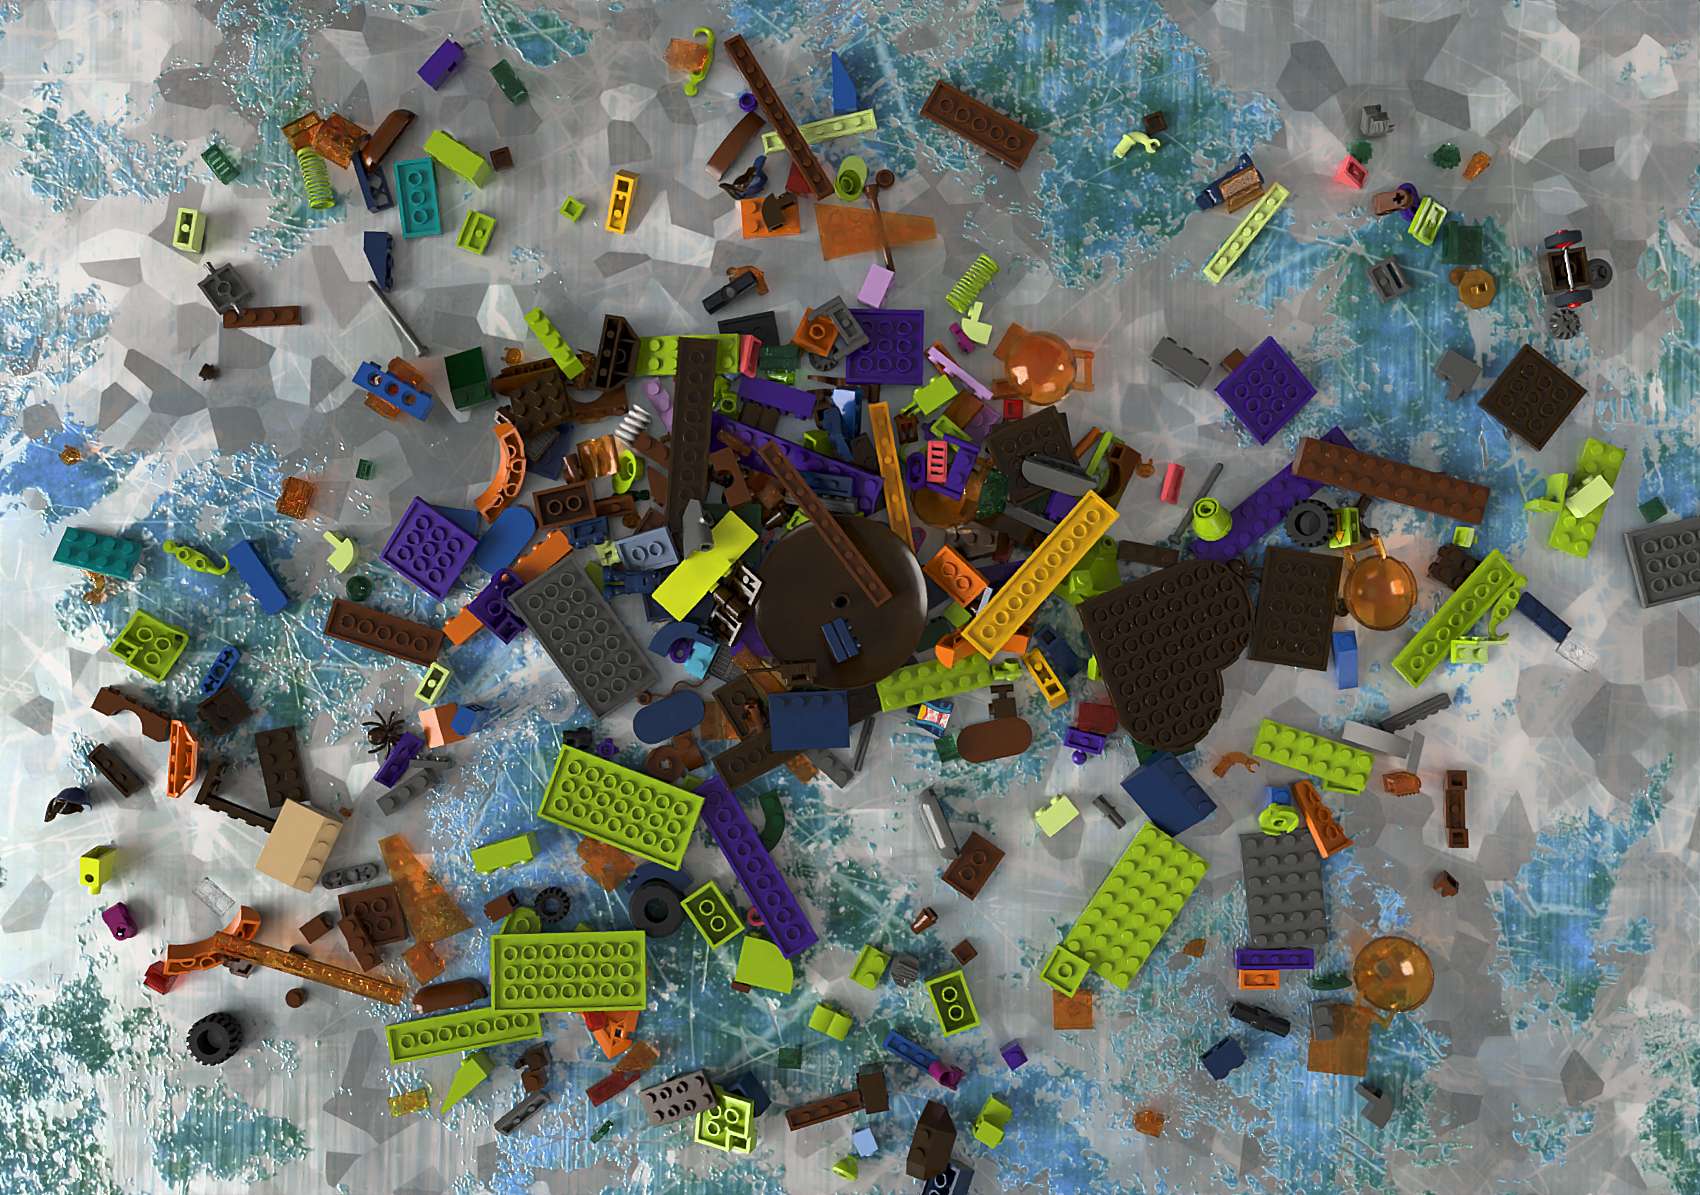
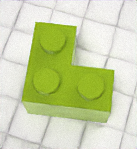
[971,1093,1013,1149]

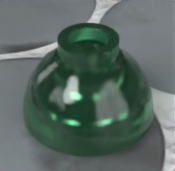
[345,575,372,602]

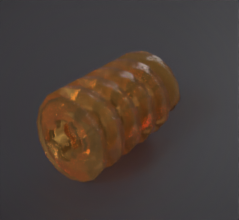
[567,349,597,391]

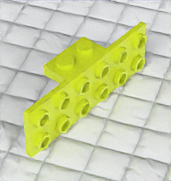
[652,511,758,621]

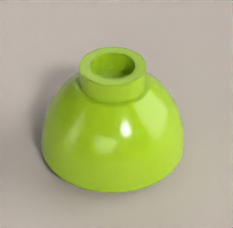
[833,1155,858,1181]

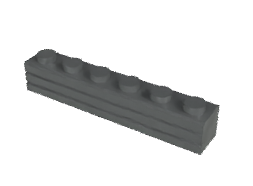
[785,491,858,515]
[997,499,1058,535]
[1378,693,1452,734]

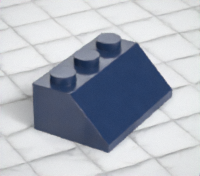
[919,1158,975,1195]

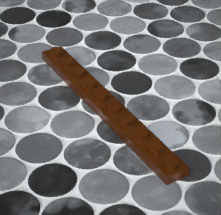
[724,34,835,201]
[757,439,892,607]

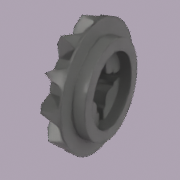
[1588,258,1613,290]
[1549,308,1581,340]
[809,344,839,371]

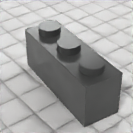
[1148,337,1212,390]
[376,768,440,817]

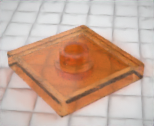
[1053,989,1093,1030]

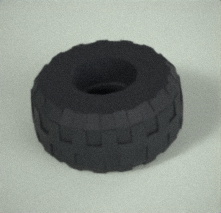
[629,879,687,938]

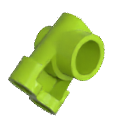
[717,391,740,420]
[990,658,1022,681]

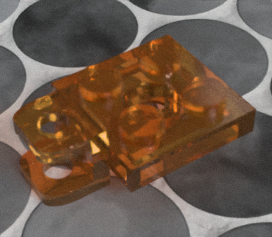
[576,835,636,894]

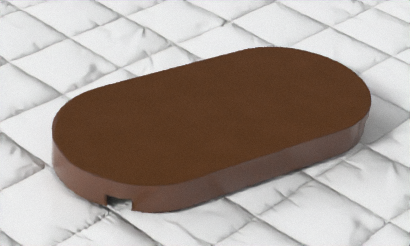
[956,717,1033,763]

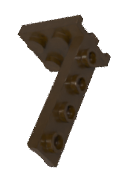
[194,755,276,833]

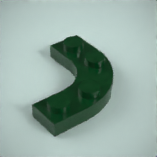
[758,789,785,852]

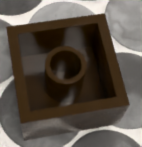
[856,1062,889,1115]

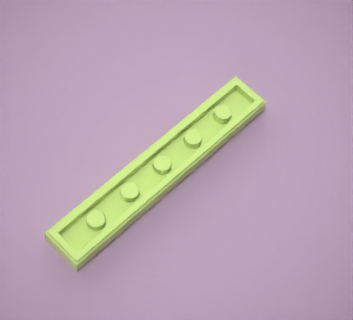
[761,109,877,155]
[1203,181,1290,283]

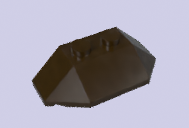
[591,314,641,393]
[906,1100,957,1181]

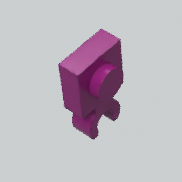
[949,322,975,355]

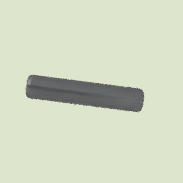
[851,716,876,772]

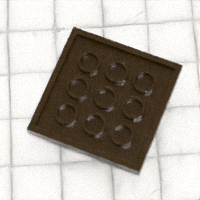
[1477,343,1587,452]
[983,405,1081,508]

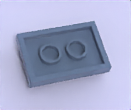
[614,525,681,571]

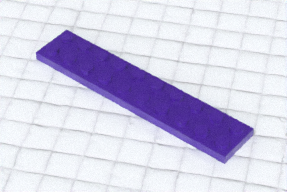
[710,411,885,515]
[1188,426,1358,565]
[690,774,819,960]

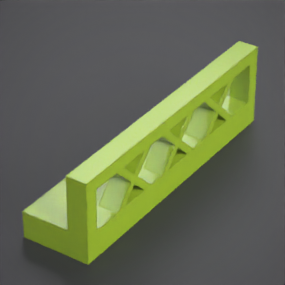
[1072,430,1125,502]

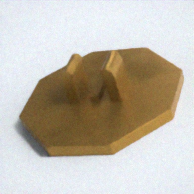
[1458,268,1496,310]

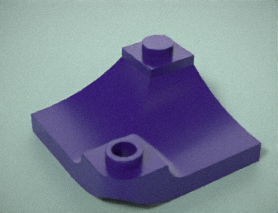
[466,568,528,645]

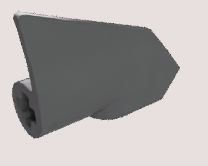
[683,499,715,560]

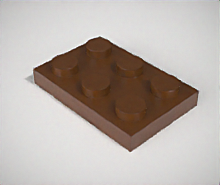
[941,831,1005,901]

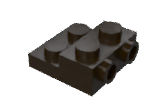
[1427,543,1481,593]
[196,683,253,738]

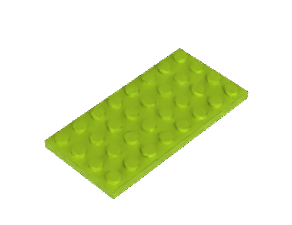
[537,744,706,871]
[1061,820,1211,991]
[491,930,647,1014]

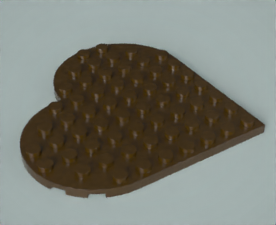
[1075,559,1255,751]

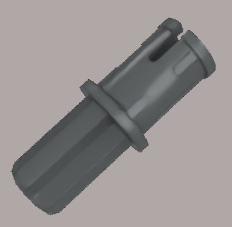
[1092,795,1126,830]

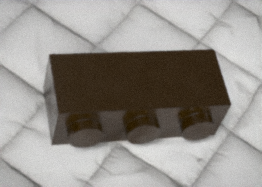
[1116,540,1180,568]

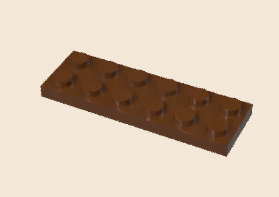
[920,79,1039,170]
[323,598,445,668]

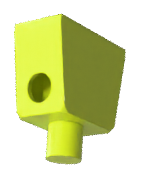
[80,846,116,895]

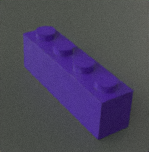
[737,374,817,421]

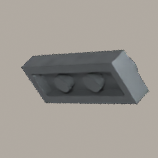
[803,749,855,789]
[494,1089,552,1137]

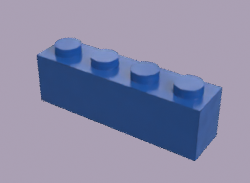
[226,539,294,616]

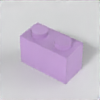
[857,263,896,309]

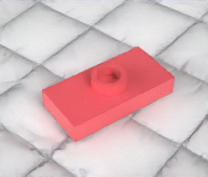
[1160,463,1185,505]

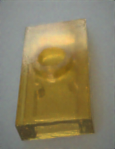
[387,1088,430,1118]

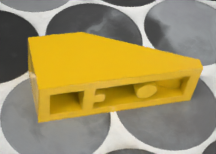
[605,169,640,234]
[1021,647,1069,710]

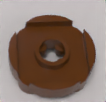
[646,745,684,783]

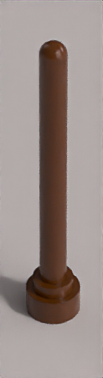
[863,184,895,274]

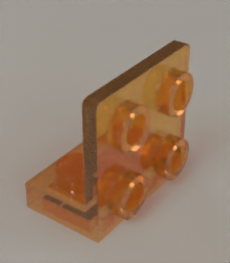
[311,112,368,170]

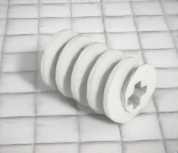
[615,404,652,448]

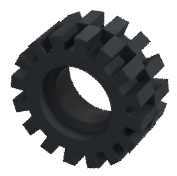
[533,887,571,924]

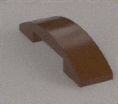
[704,111,767,182]
[1443,770,1469,848]

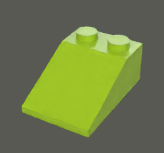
[441,1049,496,1114]

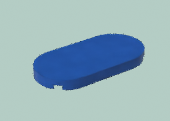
[474,506,536,574]

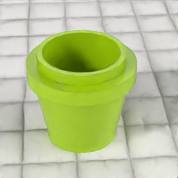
[1193,497,1232,541]

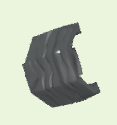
[1360,104,1395,137]
[890,952,920,989]

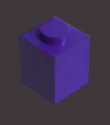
[1000,1039,1028,1071]

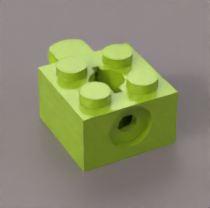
[898,374,958,420]

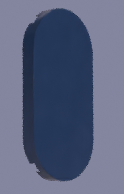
[633,690,706,744]

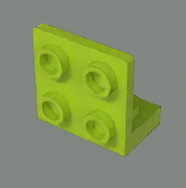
[1524,472,1569,514]
[1451,636,1508,664]

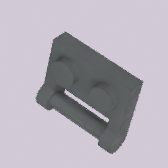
[1364,254,1413,304]

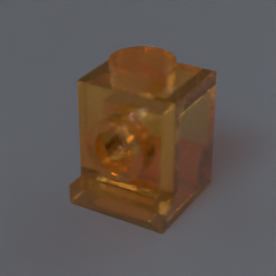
[1132,1110,1165,1138]

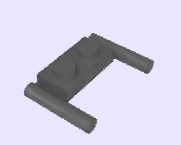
[806,295,870,362]

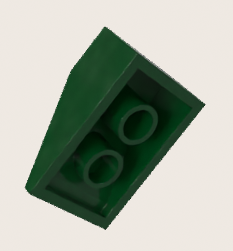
[444,346,497,412]

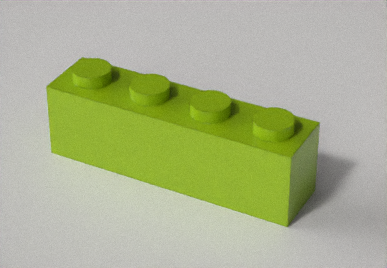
[523,306,586,380]

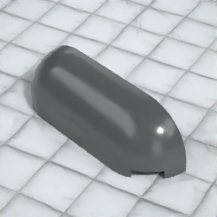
[1022,453,1097,496]
[917,786,963,860]

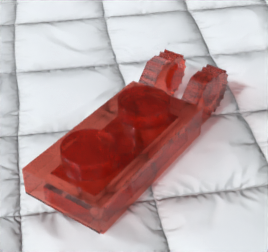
[585,1063,641,1107]

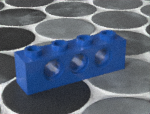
[352,361,436,422]

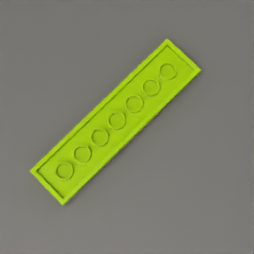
[1390,549,1519,689]
[385,1006,544,1064]

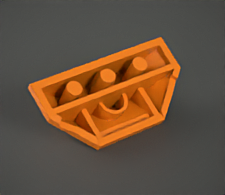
[167,719,203,798]

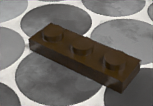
[87,743,143,798]

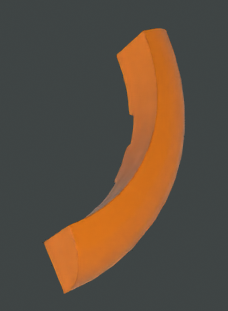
[474,423,526,524]
[936,624,1034,669]
[163,905,261,975]

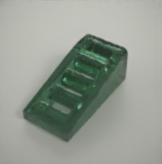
[200,144,240,185]

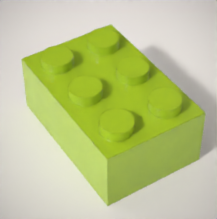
[423,129,492,189]
[471,830,540,875]
[680,877,747,950]
[924,965,981,1037]

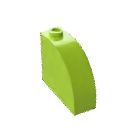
[734,931,794,994]

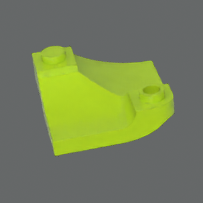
[1063,535,1122,596]
[109,607,189,683]
[694,1084,758,1154]

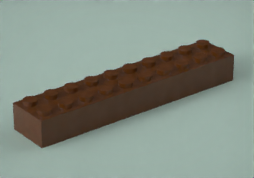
[1290,437,1491,525]

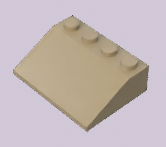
[254,798,343,894]

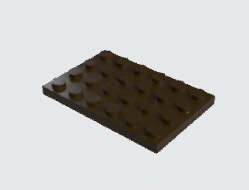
[1248,546,1344,672]

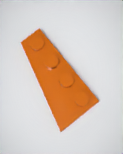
[1290,779,1354,858]

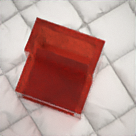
[143,961,179,995]

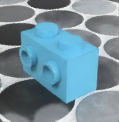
[684,641,720,679]

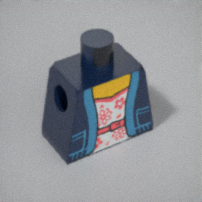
[906,700,954,738]

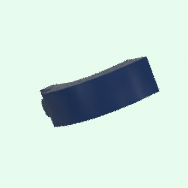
[648,617,719,657]
[624,860,695,894]

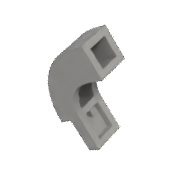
[1342,720,1412,759]

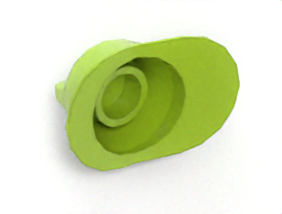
[833,155,867,202]
[612,450,645,494]

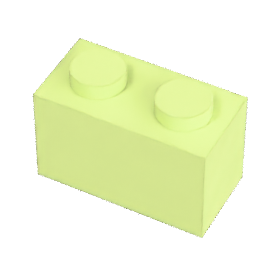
[173,207,206,253]
[1565,475,1615,518]
[414,661,455,705]
[1033,793,1079,837]

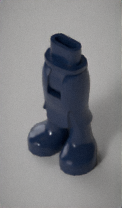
[1194,153,1264,212]
[603,565,670,602]

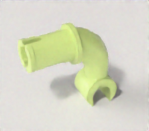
[1113,131,1160,158]

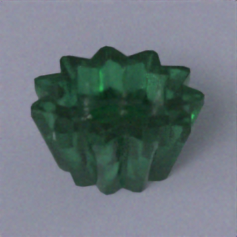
[1346,139,1374,165]
[1433,143,1461,169]

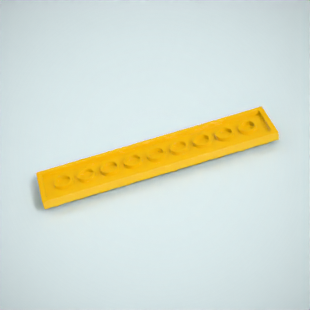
[961,489,1120,660]

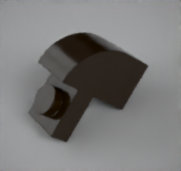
[762,192,798,233]

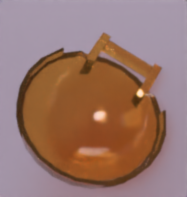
[1004,331,1094,406]
[910,453,994,531]
[1342,535,1418,631]
[1350,936,1434,1030]

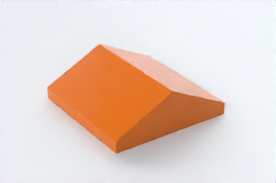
[792,307,839,357]
[418,702,466,749]

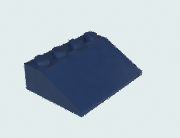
[769,690,850,751]
[1120,750,1217,838]

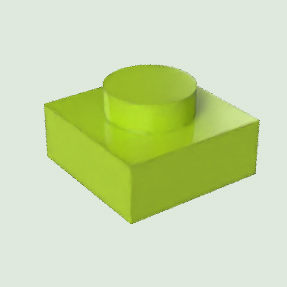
[559,196,586,223]

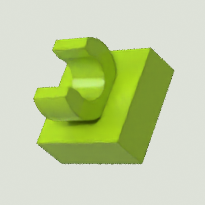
[1452,527,1479,548]

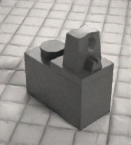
[1432,349,1483,403]

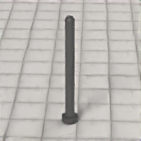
[367,280,429,358]
[1168,463,1224,545]

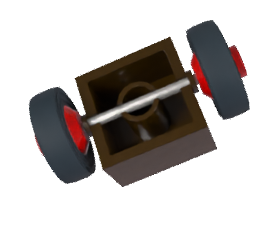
[1538,229,1593,309]

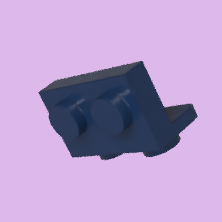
[568,516,611,549]

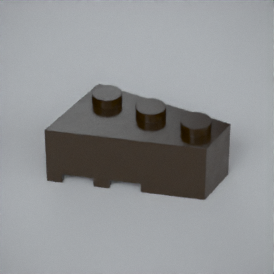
[944,527,1008,562]

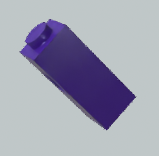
[417,38,466,91]

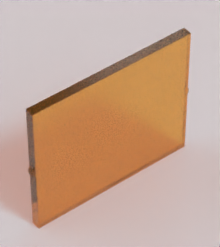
[1307,1003,1372,1077]

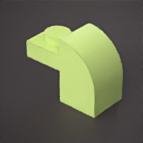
[961,301,992,347]
[323,530,359,574]

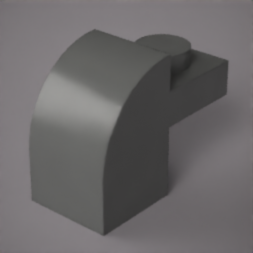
[1354,1083,1392,1129]

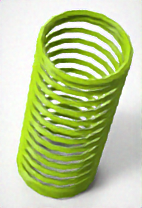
[297,146,335,210]
[945,254,1000,313]

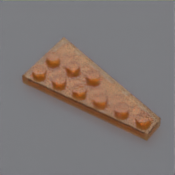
[814,203,937,261]
[377,834,474,949]

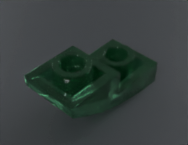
[490,59,528,103]
[1307,972,1353,991]

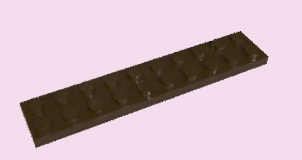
[664,337,718,533]
[711,683,883,792]

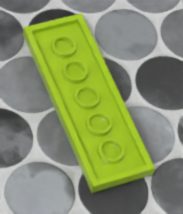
[635,334,740,376]
[1547,437,1627,559]
[876,652,994,713]
[1251,718,1376,792]

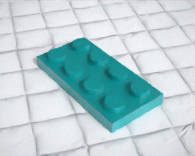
[393,157,443,239]
[52,526,143,581]

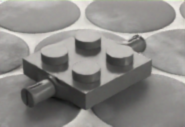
[197,262,252,316]

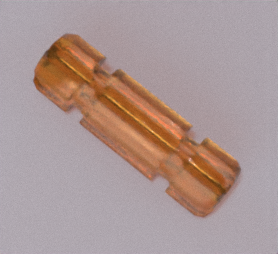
[716,429,752,457]

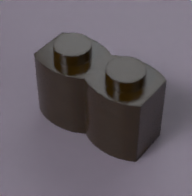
[738,401,781,435]

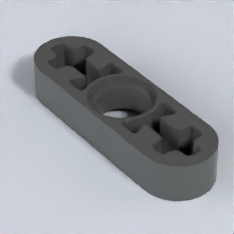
[322,863,379,890]

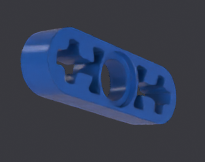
[200,646,241,696]

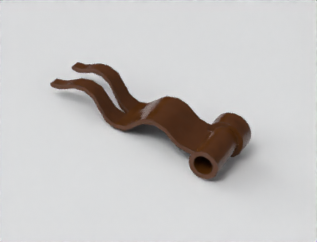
[806,375,881,404]
[637,677,710,705]

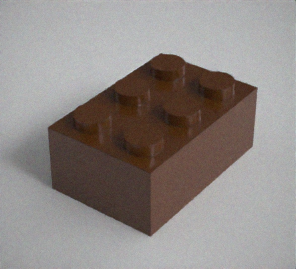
[532,480,598,531]

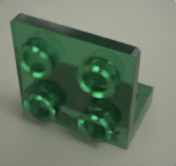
[1442,221,1482,265]
[975,468,1011,520]

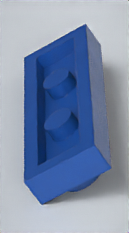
[882,1029,941,1076]

